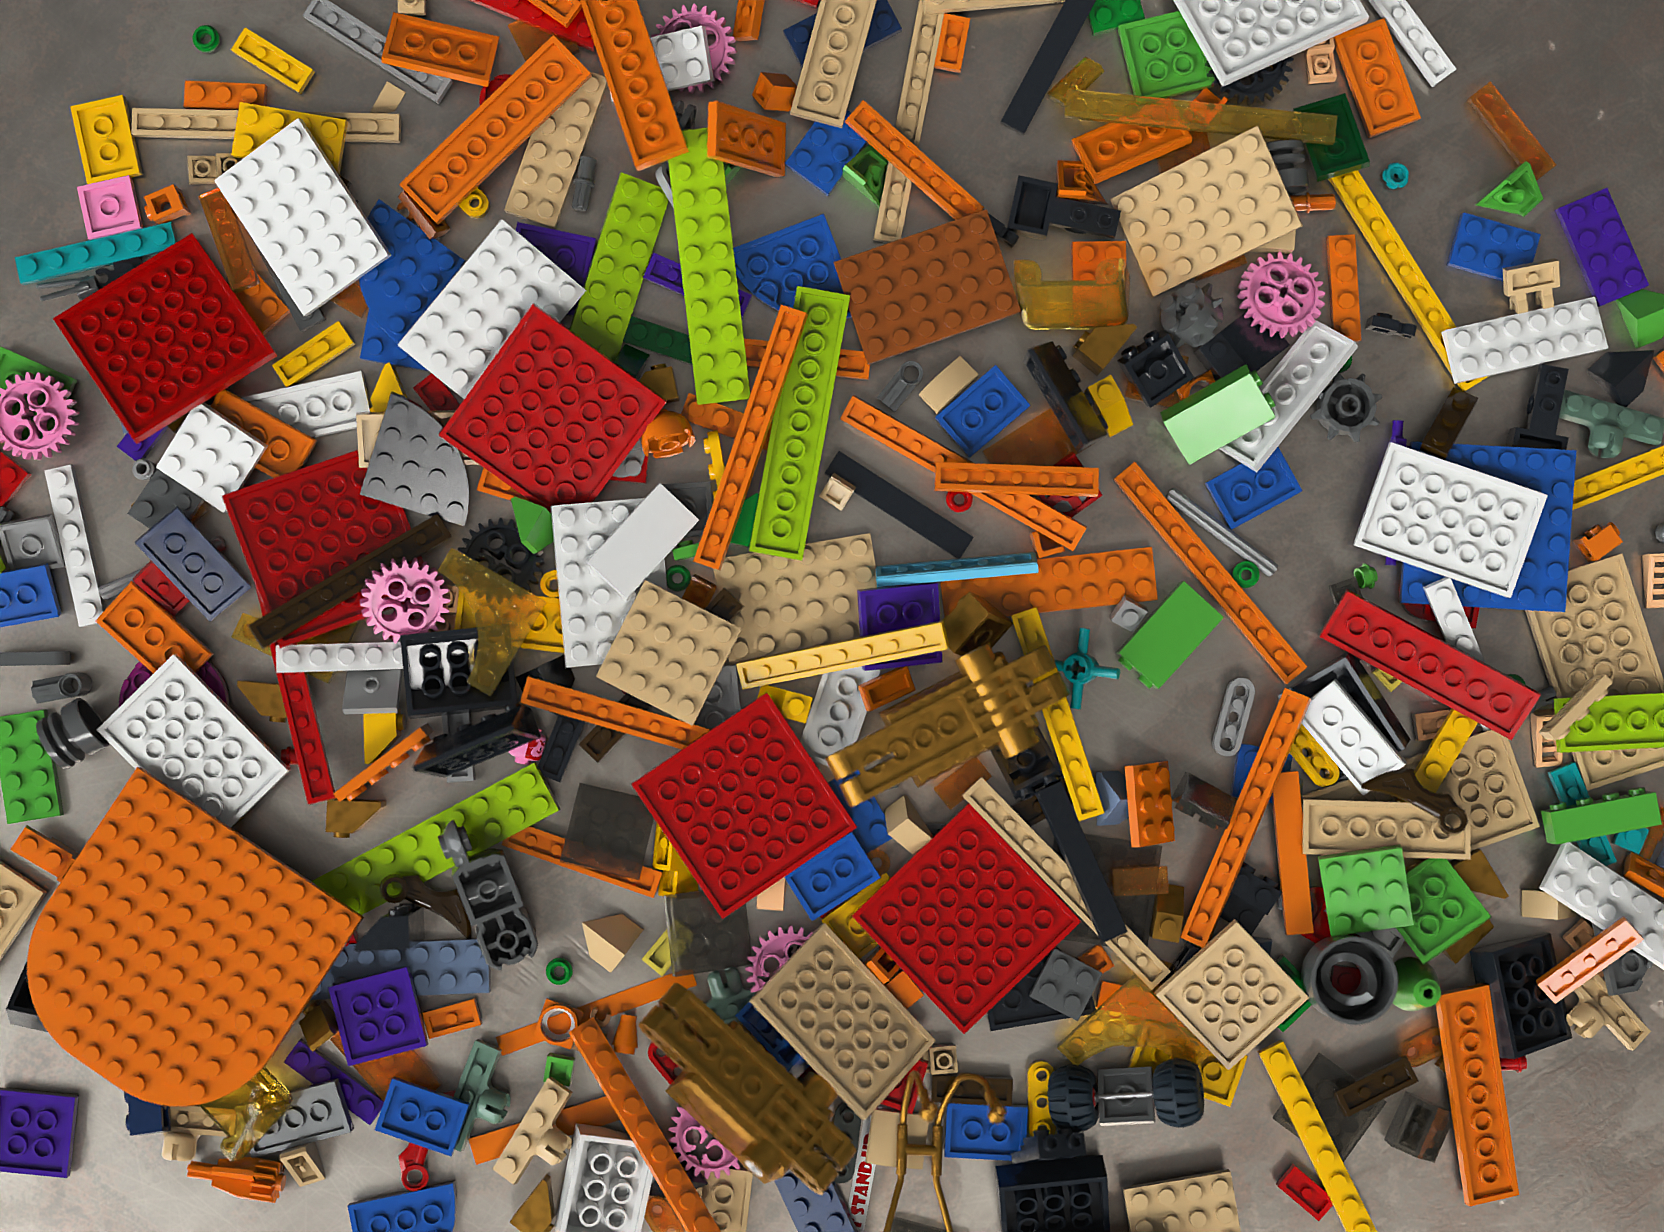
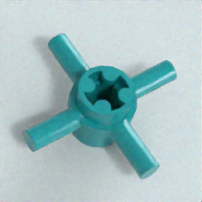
[1055,628,1120,709]

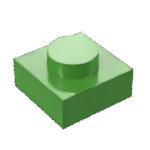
[672,540,699,561]
[543,1053,575,1087]

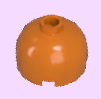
[640,409,695,458]

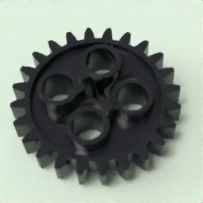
[1205,57,1294,107]
[456,518,545,605]

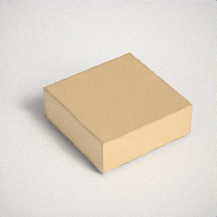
[819,473,856,511]

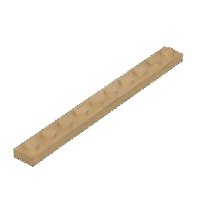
[873,0,944,243]
[131,108,401,143]
[962,777,1171,990]

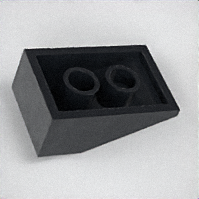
[1194,311,1290,381]

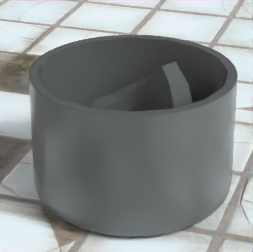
[1301,934,1398,1025]

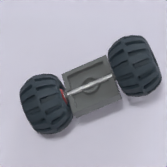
[1048,1058,1204,1133]

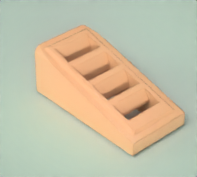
[1642,553,1664,608]
[1530,709,1563,768]

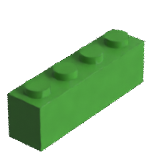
[1541,787,1662,845]

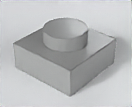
[1110,595,1148,632]

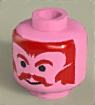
[508,728,546,765]

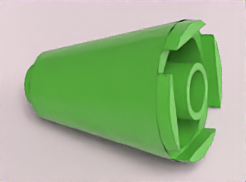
[1393,957,1441,1011]

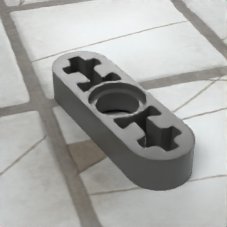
[0,651,70,666]

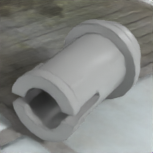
[132,458,158,480]

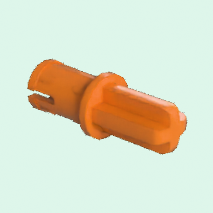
[1290,192,1336,214]

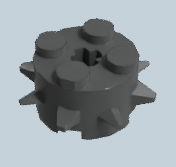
[1160,283,1224,349]
[1310,371,1383,443]

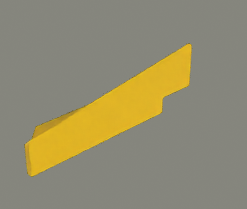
[652,822,699,899]

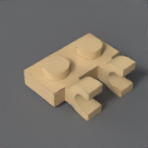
[1503,258,1560,314]

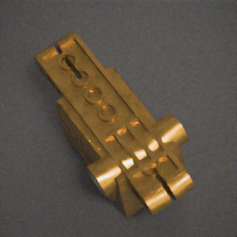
[825,643,1071,807]
[638,983,857,1195]

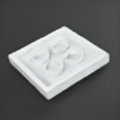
[156,403,268,513]

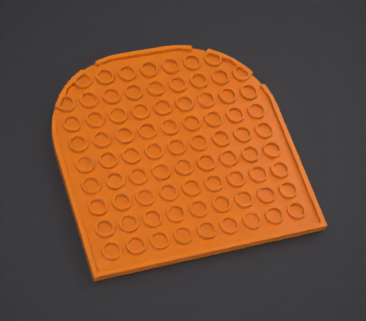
[27,767,364,1106]

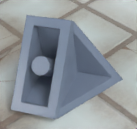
[1096,771,1129,826]

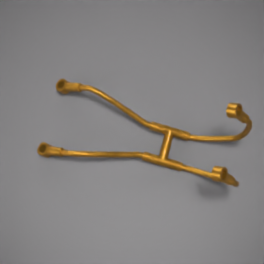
[883,1071,1007,1232]

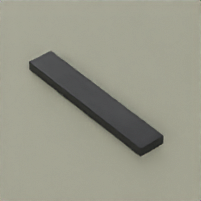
[1001,0,1096,135]
[824,451,974,559]
[1035,782,1128,943]

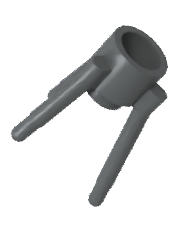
[36,275,101,301]

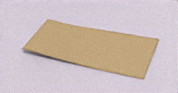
[370,82,406,114]

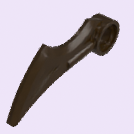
[1361,768,1468,836]
[380,874,471,939]

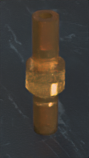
[1640,807,1664,860]

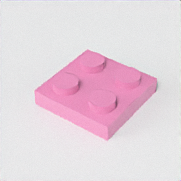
[77,175,143,240]

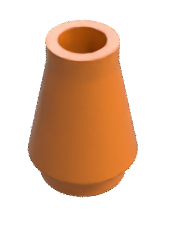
[611,1014,638,1055]

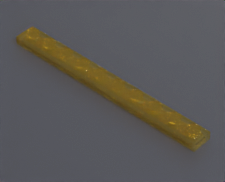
[1064,89,1337,145]

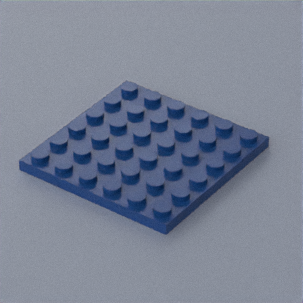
[1399,442,1576,612]

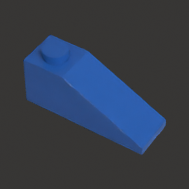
[736,1001,810,1078]

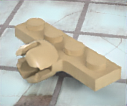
[1566,952,1651,1050]
[493,1077,573,1185]
[162,1106,239,1161]

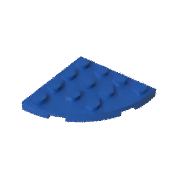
[359,199,466,344]
[733,214,852,319]
[347,1181,457,1232]

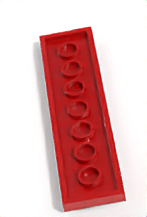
[1319,589,1541,741]

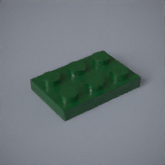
[1293,93,1370,182]

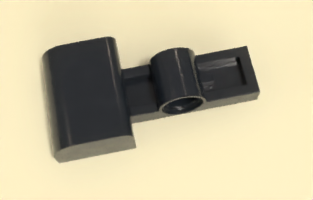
[1007,175,1121,240]
[1506,364,1569,450]

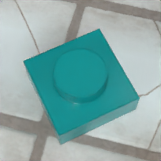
[1611,828,1649,854]

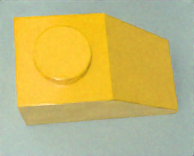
[369,363,408,412]
[1084,375,1133,438]
[758,685,813,723]
[363,709,405,764]

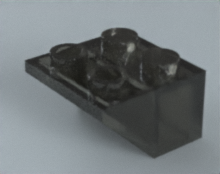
[1172,772,1237,830]
[1384,1091,1453,1163]

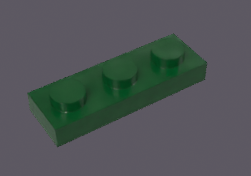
[623,316,693,366]

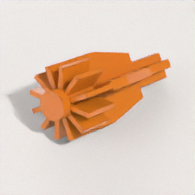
[187,1157,286,1203]

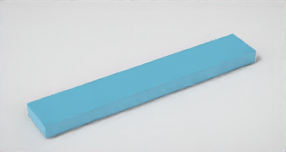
[875,552,1039,587]

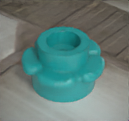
[1382,163,1409,189]

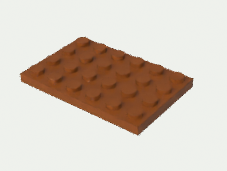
[834,209,1021,365]

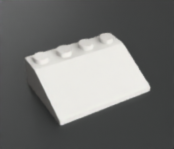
[554,1123,653,1232]

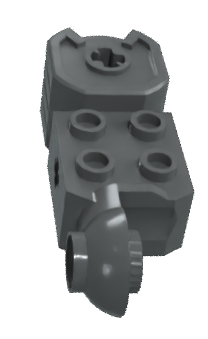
[438,819,538,970]

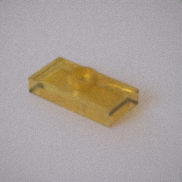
[1047,57,1105,108]

